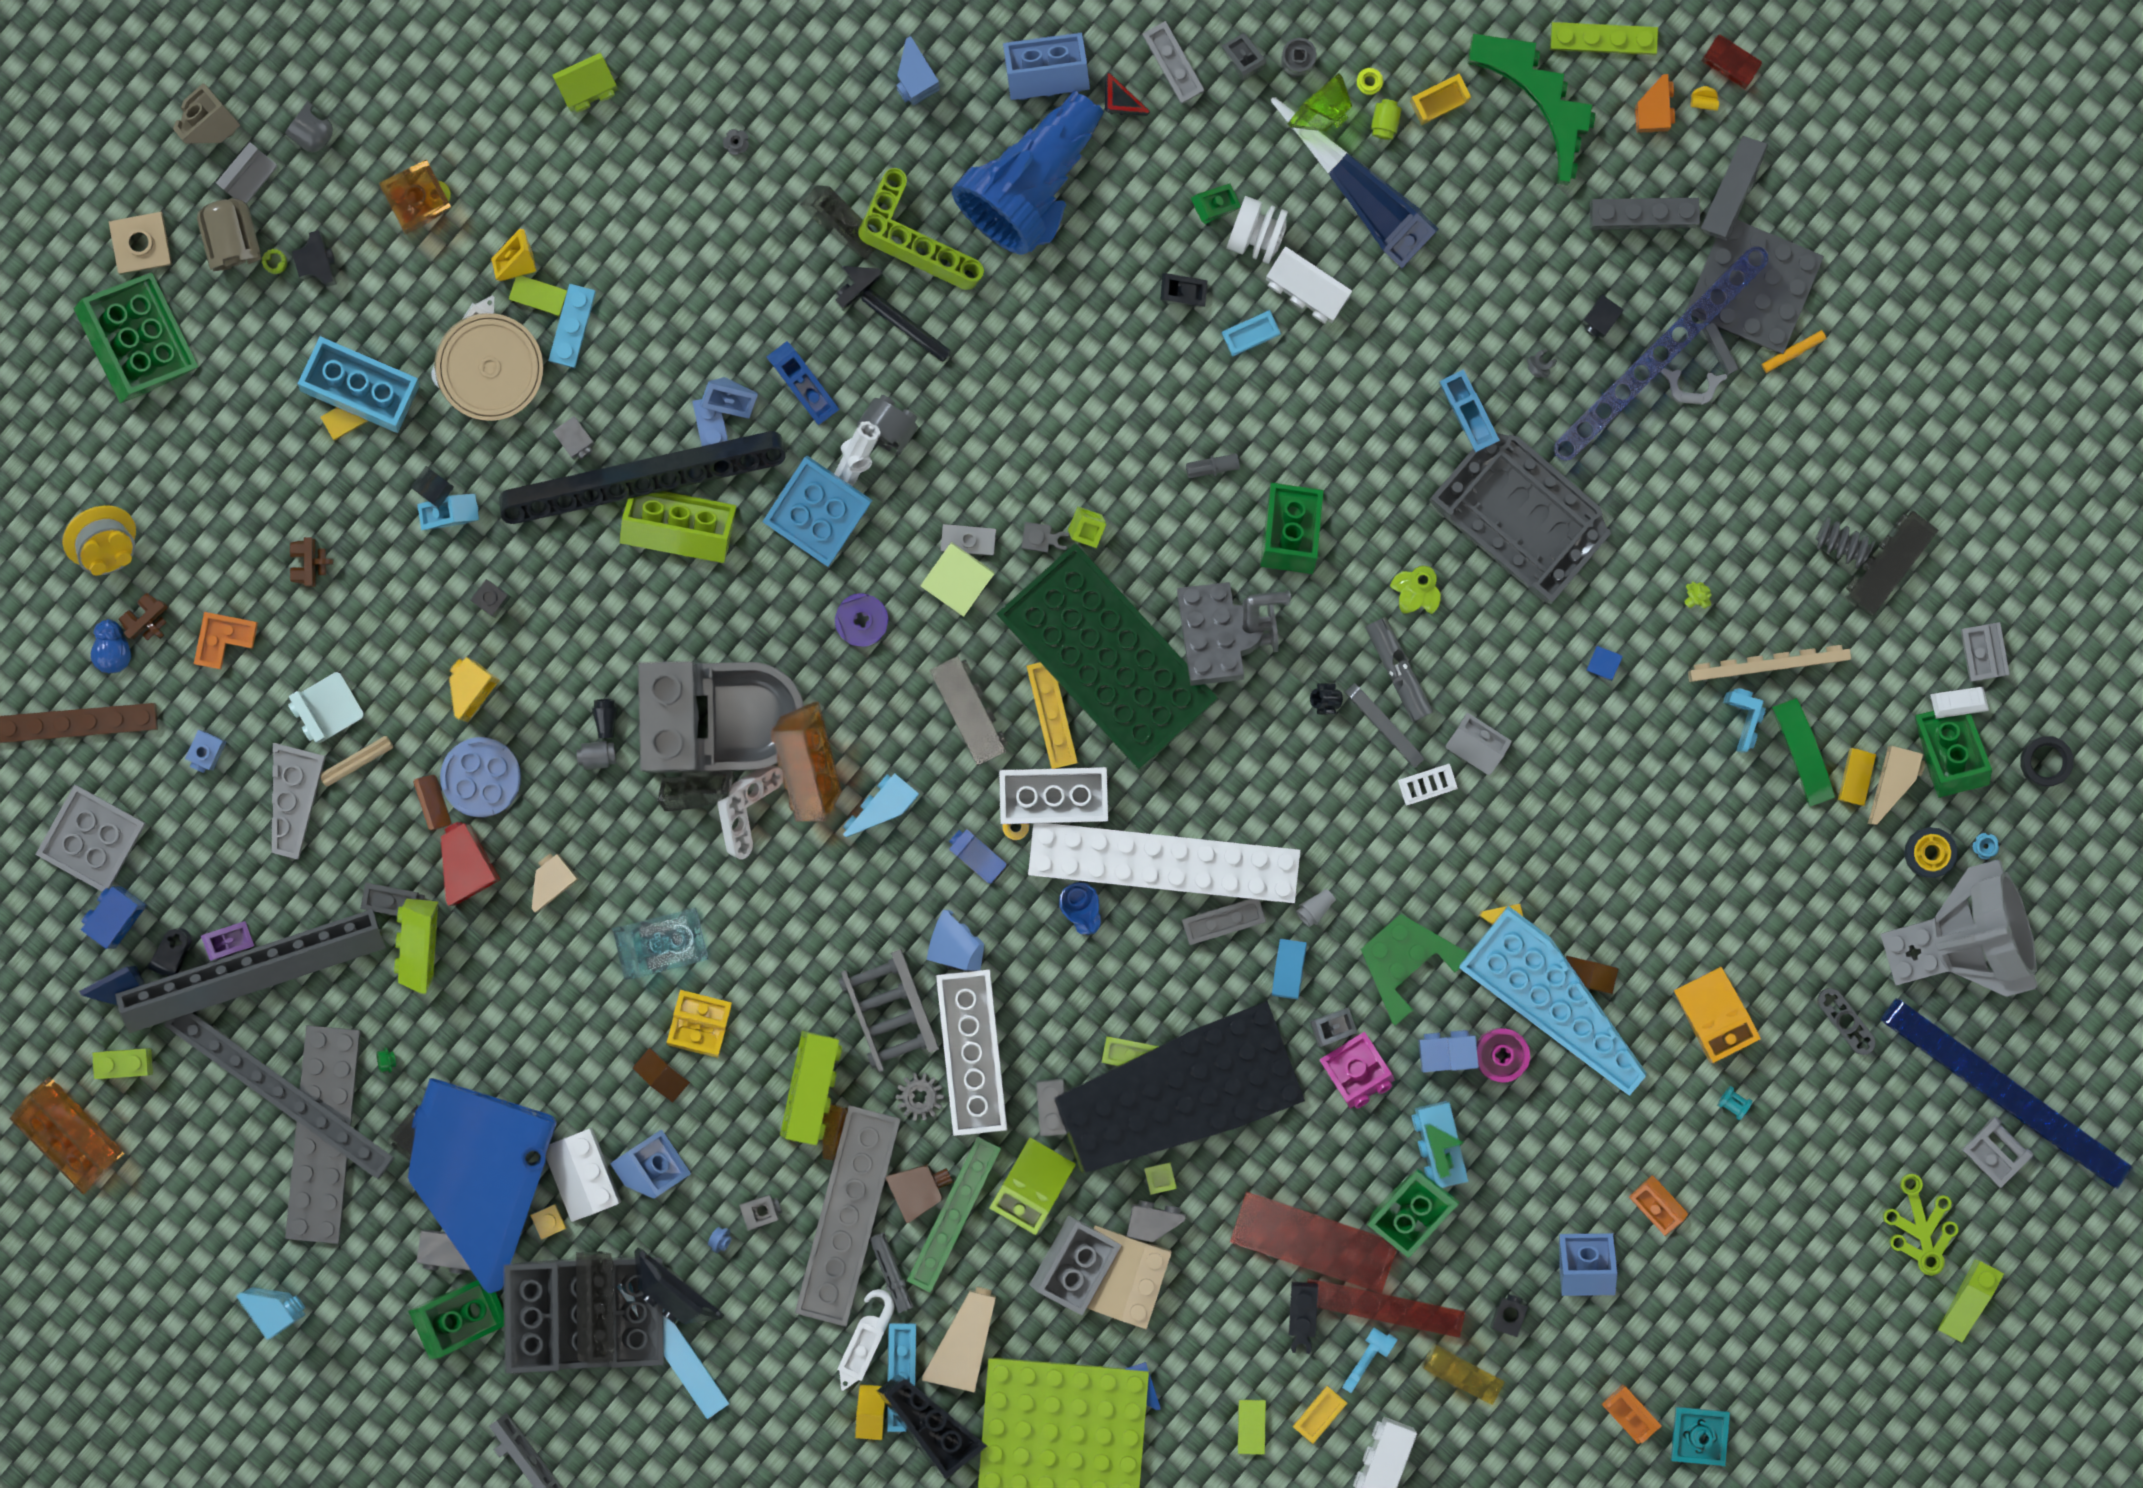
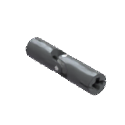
[1365,617,1433,723]

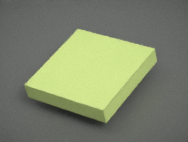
[920,542,995,617]

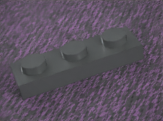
[1182,899,1266,945]

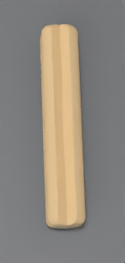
[320,736,393,786]

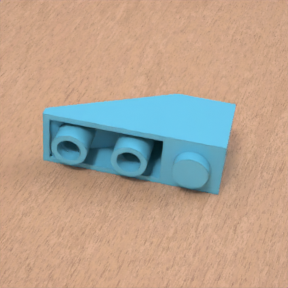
[843,773,920,837]

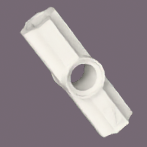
[834,421,881,487]

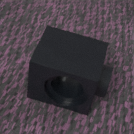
[1582,294,1624,338]
[471,579,511,618]
[1490,1294,1528,1338]

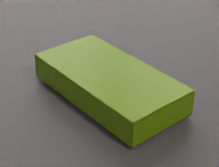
[509,276,567,317]
[1238,1399,1266,1454]

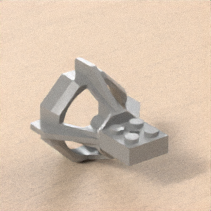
[1881,860,2037,997]

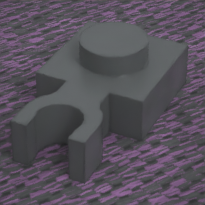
[1021,522,1069,553]

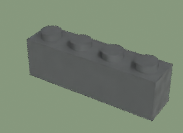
[1589,198,1700,230]

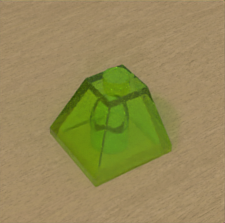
[1287,73,1353,132]

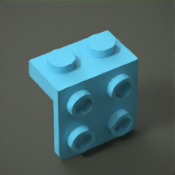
[1723,688,1765,753]

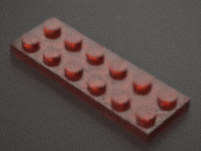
[1229,1191,1397,1293]

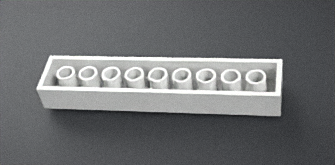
[1028,823,1300,903]

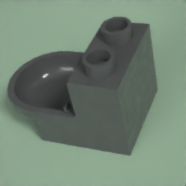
[638,661,805,773]

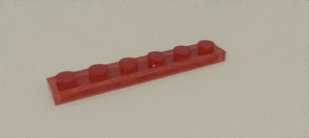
[1307,1278,1465,1338]

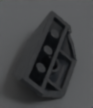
[634,1247,724,1324]

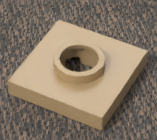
[109,212,172,275]

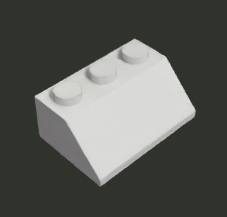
[1266,246,1352,324]
[546,1128,621,1222]

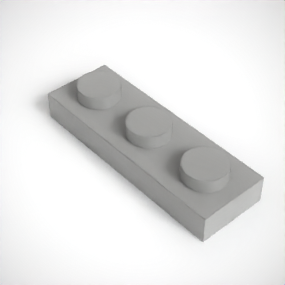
[1142,21,1204,104]

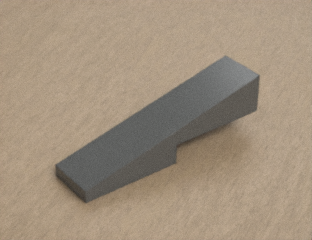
[1701,136,1768,242]

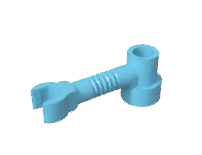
[1342,1327,1398,1393]

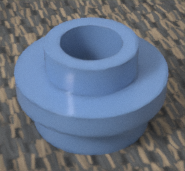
[708,1227,732,1253]

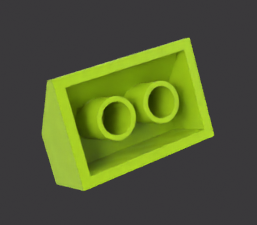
[394,899,438,994]

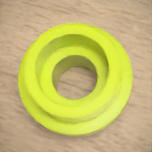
[1356,68,1383,95]

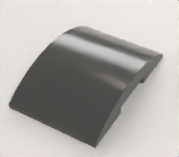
[504,1257,663,1373]

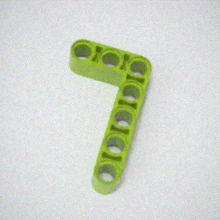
[858,168,984,290]

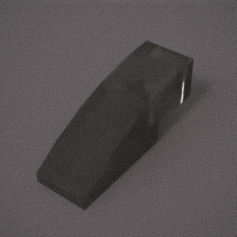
[657,770,734,811]

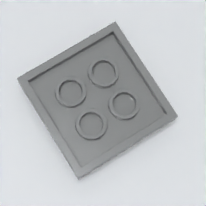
[35,784,146,892]

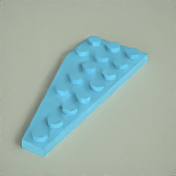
[1459,906,1647,1096]

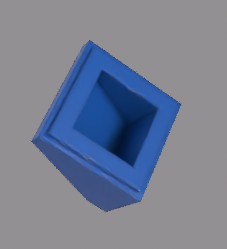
[1586,646,1623,681]

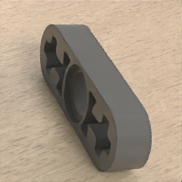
[1817,988,1876,1055]

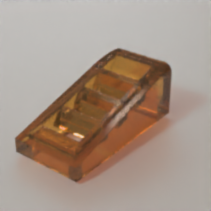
[823,1103,849,1160]

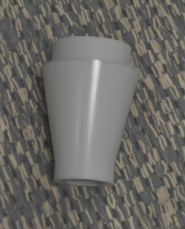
[1296,889,1336,927]

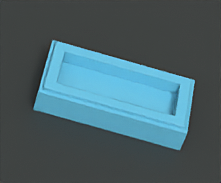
[1221,310,1281,357]

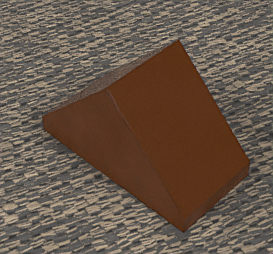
[1566,956,1619,994]
[633,1048,690,1103]

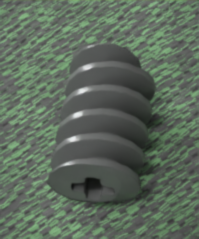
[1815,516,1876,569]

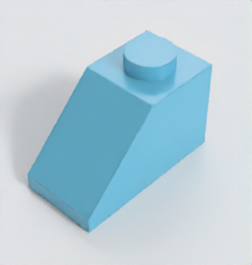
[417,494,479,530]

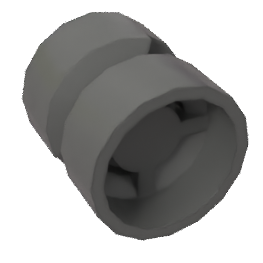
[1281,38,1317,78]

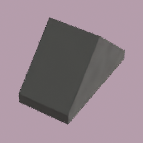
[1222,33,1266,82]

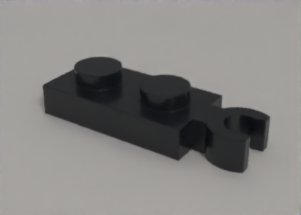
[1289,1282,1319,1354]

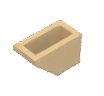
[532,853,579,912]

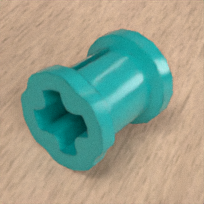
[1717,1086,1753,1120]

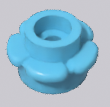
[1973,833,1999,859]

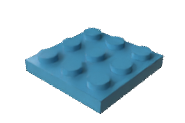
[762,456,873,567]

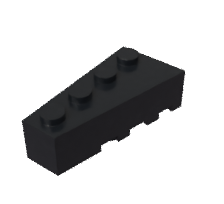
[877,1374,987,1479]

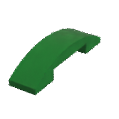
[1771,698,1835,807]

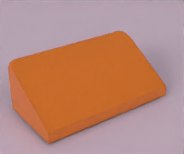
[1629,1175,1688,1236]

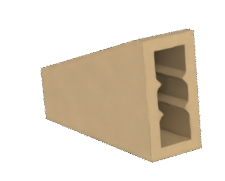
[922,1287,996,1392]

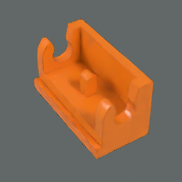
[1602,1384,1662,1444]

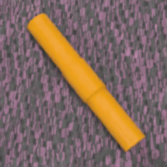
[1761,330,1827,373]

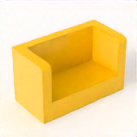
[1410,73,1471,125]

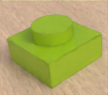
[1144,1162,1177,1195]

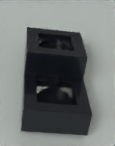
[410,466,454,508]

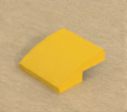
[666,990,732,1058]

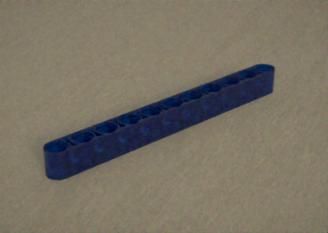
[1553,246,1769,461]
[1880,998,2133,1189]

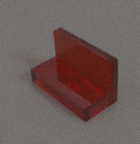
[1701,34,1762,89]

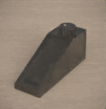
[800,185,876,260]

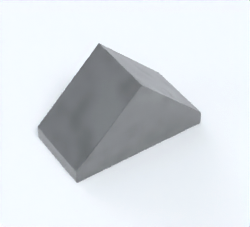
[1310,1007,1357,1047]

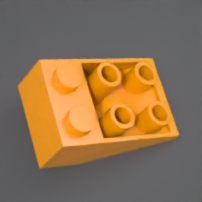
[1673,967,1761,1063]

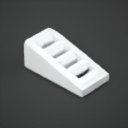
[1398,764,1458,806]

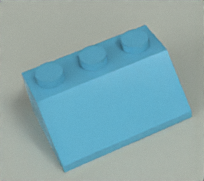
[236,1287,305,1340]

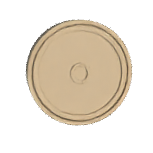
[434,313,543,421]

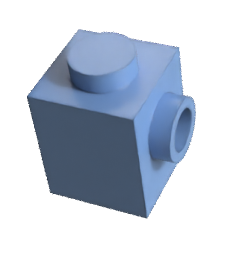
[185,730,226,773]

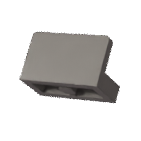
[216,142,277,204]
[1445,712,1512,775]

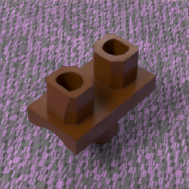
[290,537,334,587]
[118,593,169,641]

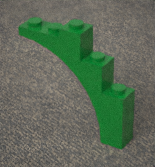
[1467,34,1596,185]

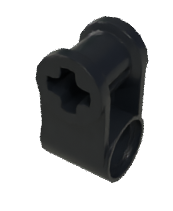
[148,928,192,978]

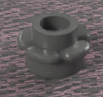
[723,129,749,155]

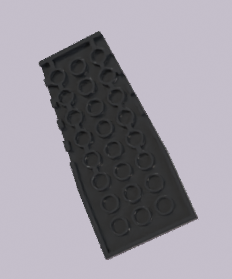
[1054,1001,1305,1173]

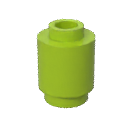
[1371,99,1402,140]

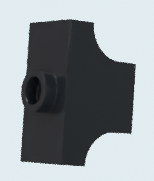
[292,230,337,287]

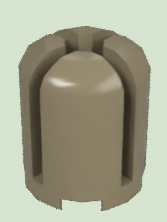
[197,198,261,271]

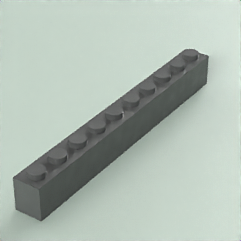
[115,909,386,1033]

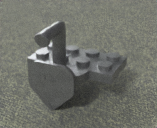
[1177,582,1291,686]

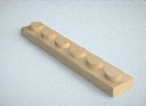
[1688,645,1851,682]

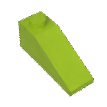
[1938,1259,2004,1343]

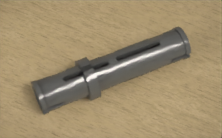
[869,1232,914,1313]

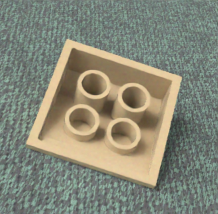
[1087,1225,1172,1329]

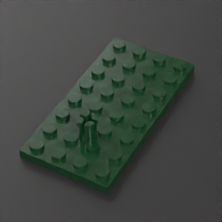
[996,543,1219,771]

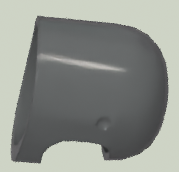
[285,101,333,152]

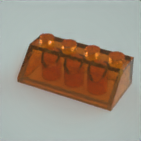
[771,702,842,822]
[9,1077,124,1195]

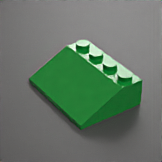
[73,272,198,404]

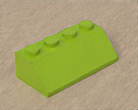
[619,491,737,563]
[780,1030,842,1145]

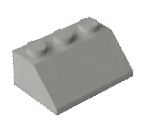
[1030,1215,1121,1315]

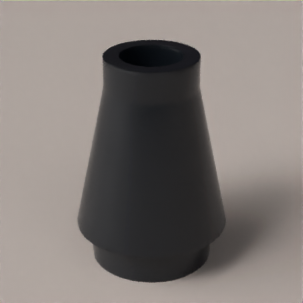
[591,699,618,738]

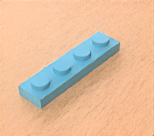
[887,1323,916,1432]

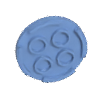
[440,737,521,817]

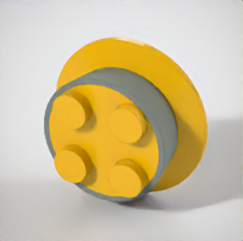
[62,506,136,576]

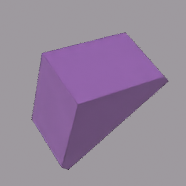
[201,921,254,961]

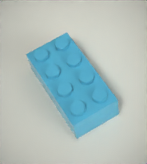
[298,336,420,433]

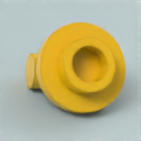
[1690,86,1719,111]

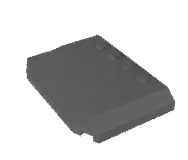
[1429,433,1611,604]

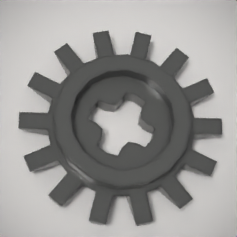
[896,1073,944,1121]

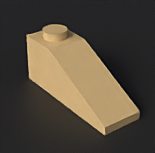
[1868,746,1925,825]

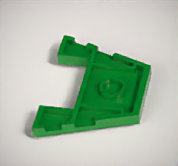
[1360,914,1469,1026]

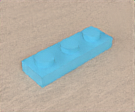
[548,284,596,368]

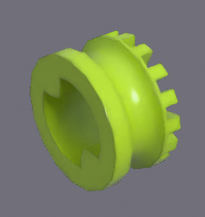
[262,249,287,274]

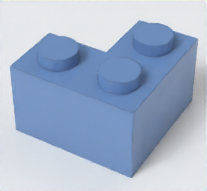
[1418,1030,1479,1072]

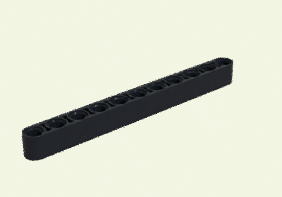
[499,431,786,524]

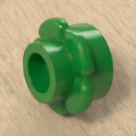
[376,1047,396,1074]

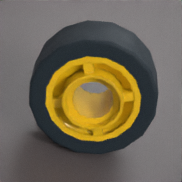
[1904,827,1958,878]

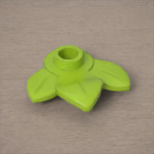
[1390,565,1441,614]

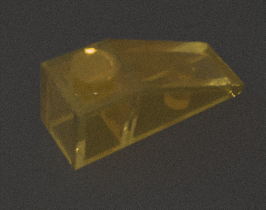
[1422,1343,1505,1405]

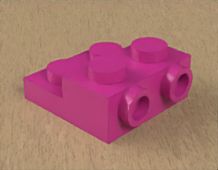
[1320,1031,1395,1108]

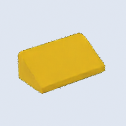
[1838,748,1876,806]

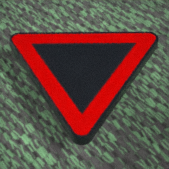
[1105,73,1150,116]

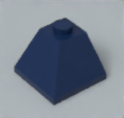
[79,966,145,1006]

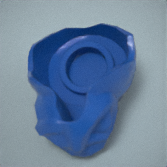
[90,619,131,673]
[1059,882,1101,935]

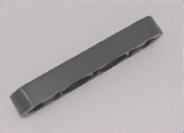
[1345,683,1425,768]

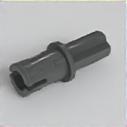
[1186,453,1240,478]

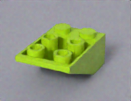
[989,1137,1076,1235]

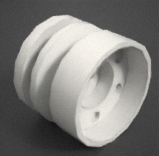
[1226,196,1288,264]

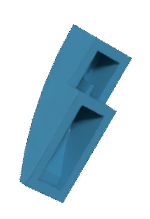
[1439,369,1500,453]

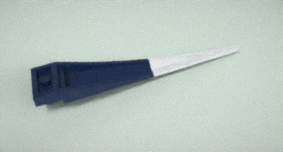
[1271,98,1439,268]

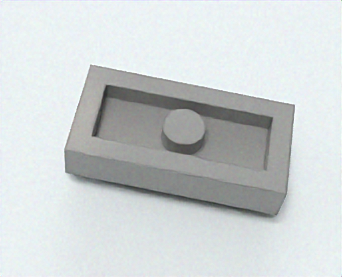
[941,524,996,556]

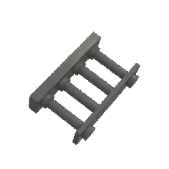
[838,949,940,1072]

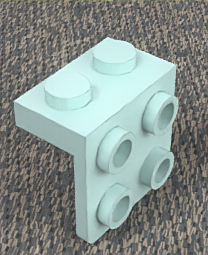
[288,672,364,743]

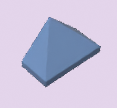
[700,377,758,419]

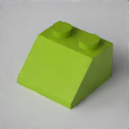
[552,52,619,113]

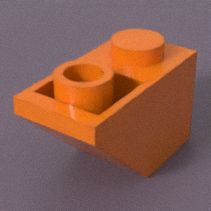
[1635,74,1675,133]

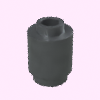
[576,741,616,770]

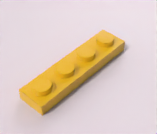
[1026,662,1078,769]

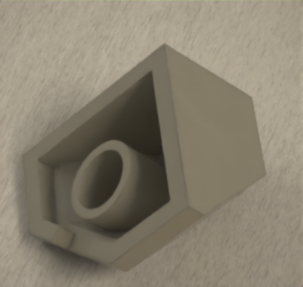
[173,83,241,144]

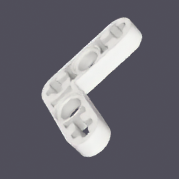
[718,765,784,859]

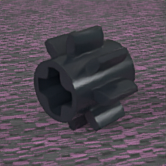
[1310,683,1343,715]

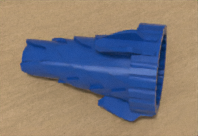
[952,91,1104,255]

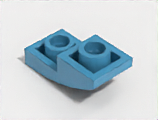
[1272,939,1307,1000]

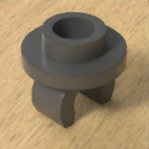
[1527,349,1557,378]

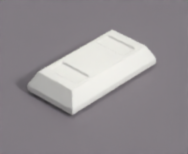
[1930,687,1989,719]

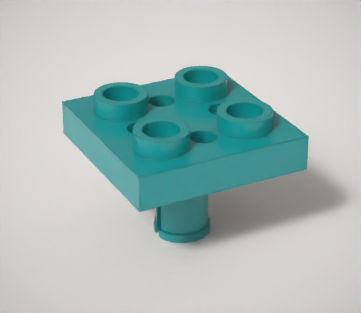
[1671,1407,1730,1466]

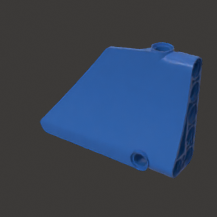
[408,1078,557,1293]

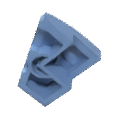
[927,910,984,971]

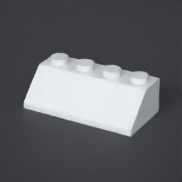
[999,767,1108,824]

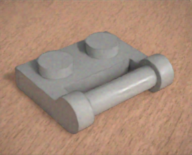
[1961,1116,2033,1188]

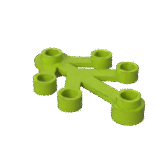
[1882,1173,1958,1276]

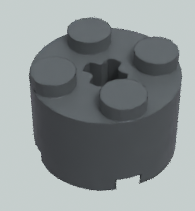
[856,395,918,455]

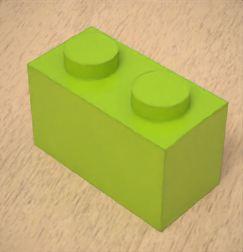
[92,1048,153,1079]

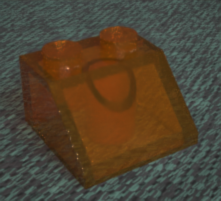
[379,159,451,235]

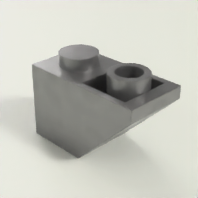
[1127,1200,1186,1242]
[416,1229,471,1274]

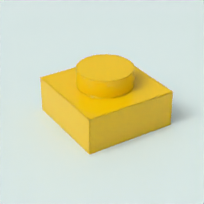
[530,1204,566,1240]

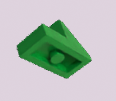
[1191,183,1241,224]
[1424,1124,1464,1178]

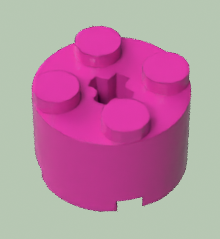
[1476,1028,1530,1082]

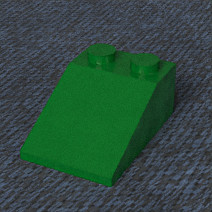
[1260,483,1323,574]
[1915,710,1992,798]
[1367,1168,1459,1258]
[408,1279,504,1359]

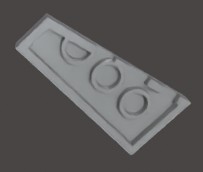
[272,743,326,859]

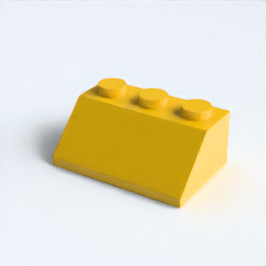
[449,657,500,722]

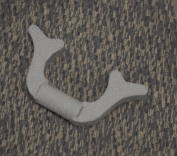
[1660,368,1727,405]

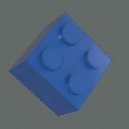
[80,886,147,949]

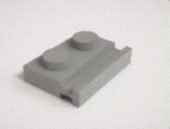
[1960,622,2010,682]

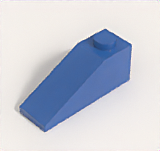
[767,341,839,425]

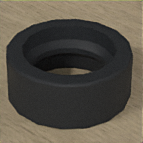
[2020,736,2074,787]

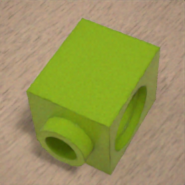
[1068,506,1106,548]

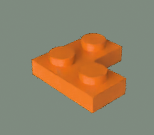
[194,612,258,670]

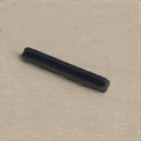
[861,289,951,362]

